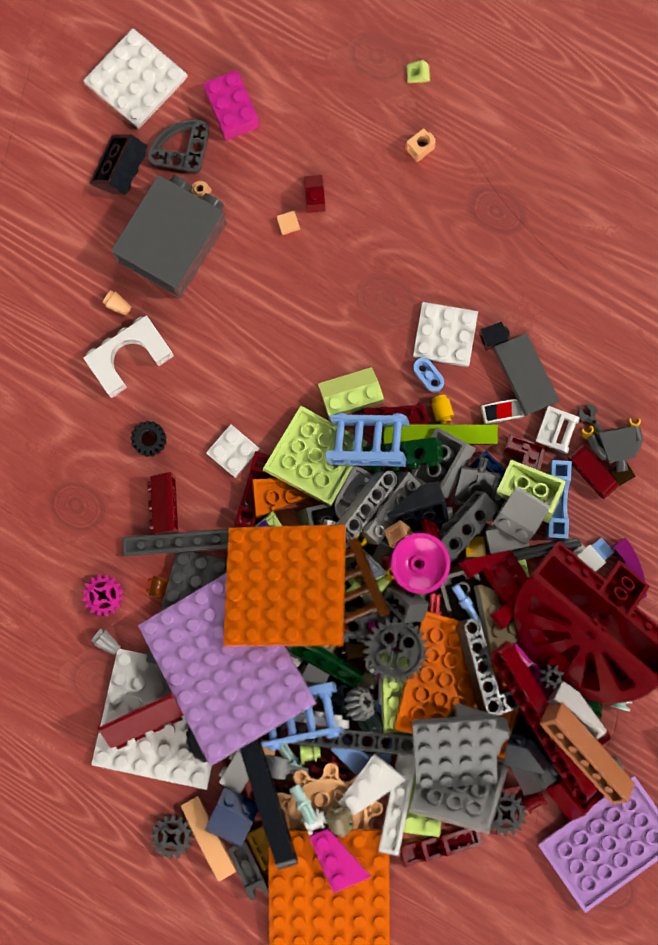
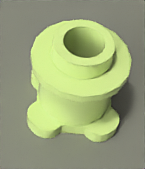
[299,745,321,765]

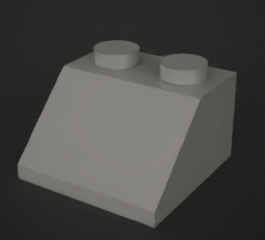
[492,486,550,544]
[482,525,529,555]

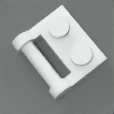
[535,406,580,454]

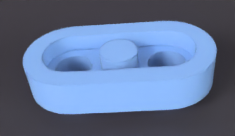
[413,358,444,393]

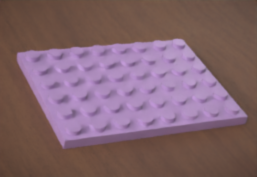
[138,573,316,765]

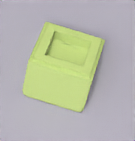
[407,60,430,83]

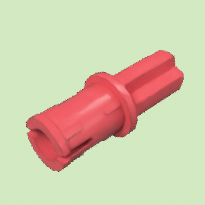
[426,591,442,615]

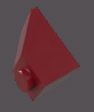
[304,175,326,213]

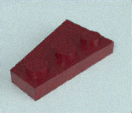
[363,405,430,442]

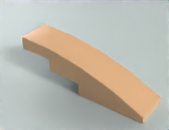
[181,796,237,881]

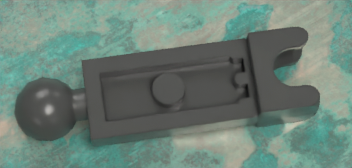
[227,840,269,901]

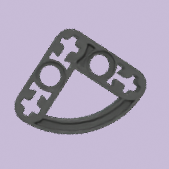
[148,120,209,174]

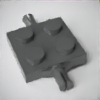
[453,457,500,506]

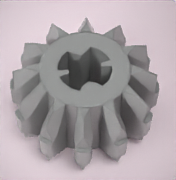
[344,687,377,722]

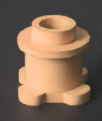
[191,181,211,199]

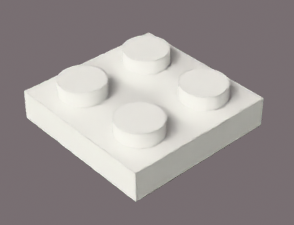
[206,425,260,478]

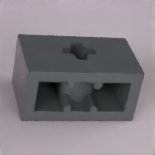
[384,584,429,623]

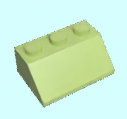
[318,367,384,420]

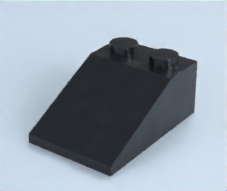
[387,481,449,532]

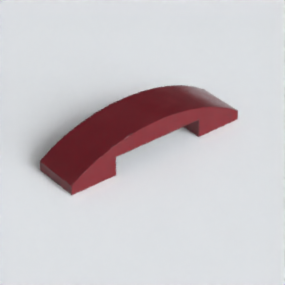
[234,451,271,527]

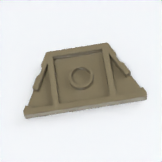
[474,585,519,662]

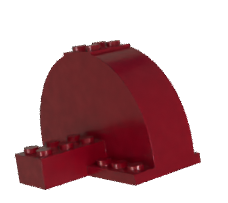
[514,541,658,704]

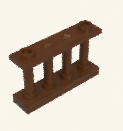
[344,537,390,633]

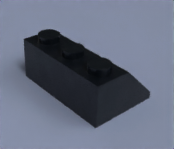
[89,134,148,195]

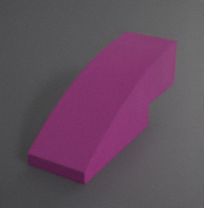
[611,538,647,599]

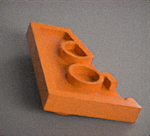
[252,478,311,519]

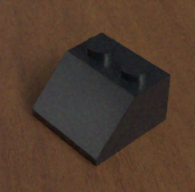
[504,724,550,775]

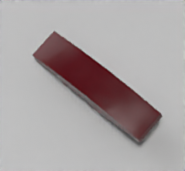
[399,828,483,867]

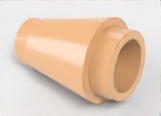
[103,290,132,316]

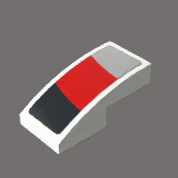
[480,399,524,425]

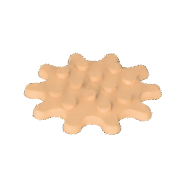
[277,763,383,829]

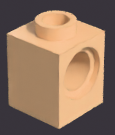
[406,128,436,162]
[384,520,414,549]

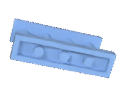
[325,413,409,467]
[262,682,344,751]

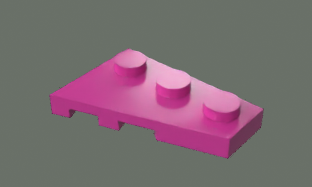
[309,827,371,893]

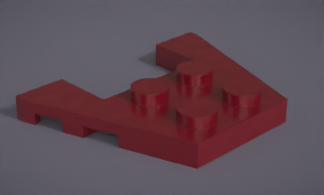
[459,550,528,630]

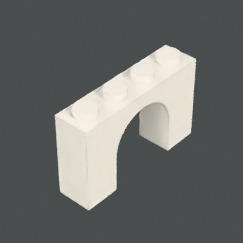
[83,315,174,398]

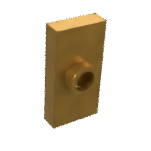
[246,825,269,871]

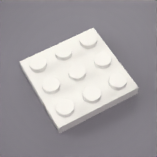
[413,302,478,367]

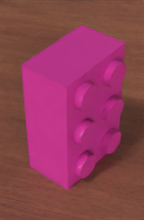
[203,70,260,141]

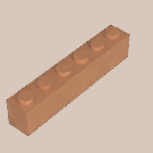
[540,702,634,805]

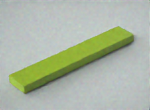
[383,424,498,444]

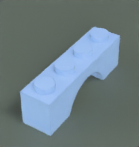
[545,460,572,540]

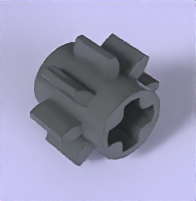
[537,664,564,689]

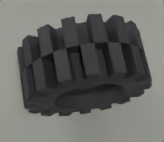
[130,421,167,457]

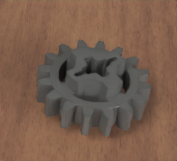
[490,791,527,837]
[150,814,194,860]

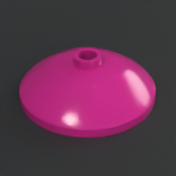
[391,533,450,594]

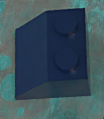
[205,788,258,847]

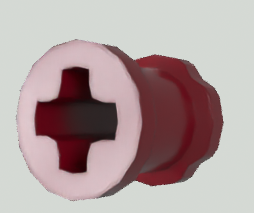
[521,791,547,814]

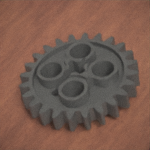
[363,617,429,684]

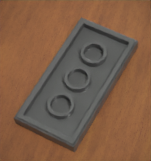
[493,334,560,416]

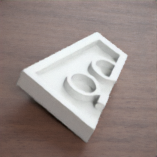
[339,754,407,815]

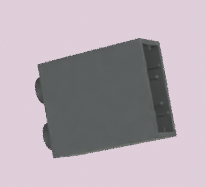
[111,175,227,298]

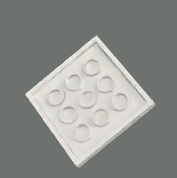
[83,29,188,130]

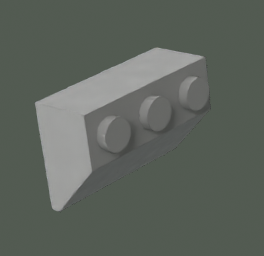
[411,427,476,498]

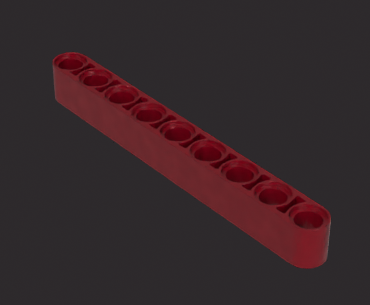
[490,641,598,804]

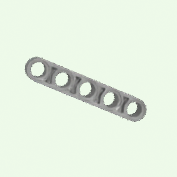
[336,471,397,549]

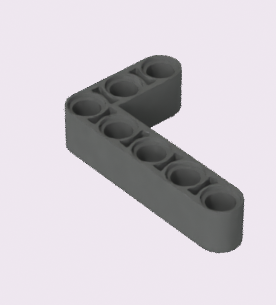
[457,619,520,716]

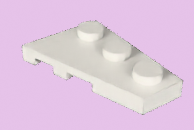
[294,711,349,729]

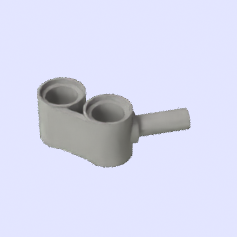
[265,755,308,779]

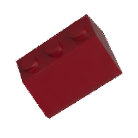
[147,472,179,535]

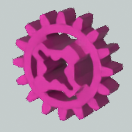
[82,575,125,617]

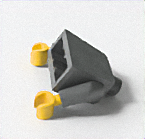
[582,418,643,472]

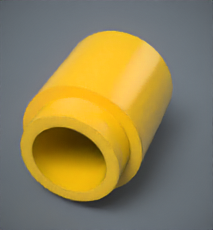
[431,395,454,424]

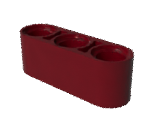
[567,445,619,499]

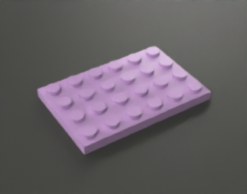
[537,775,658,913]

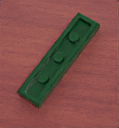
[286,646,364,688]

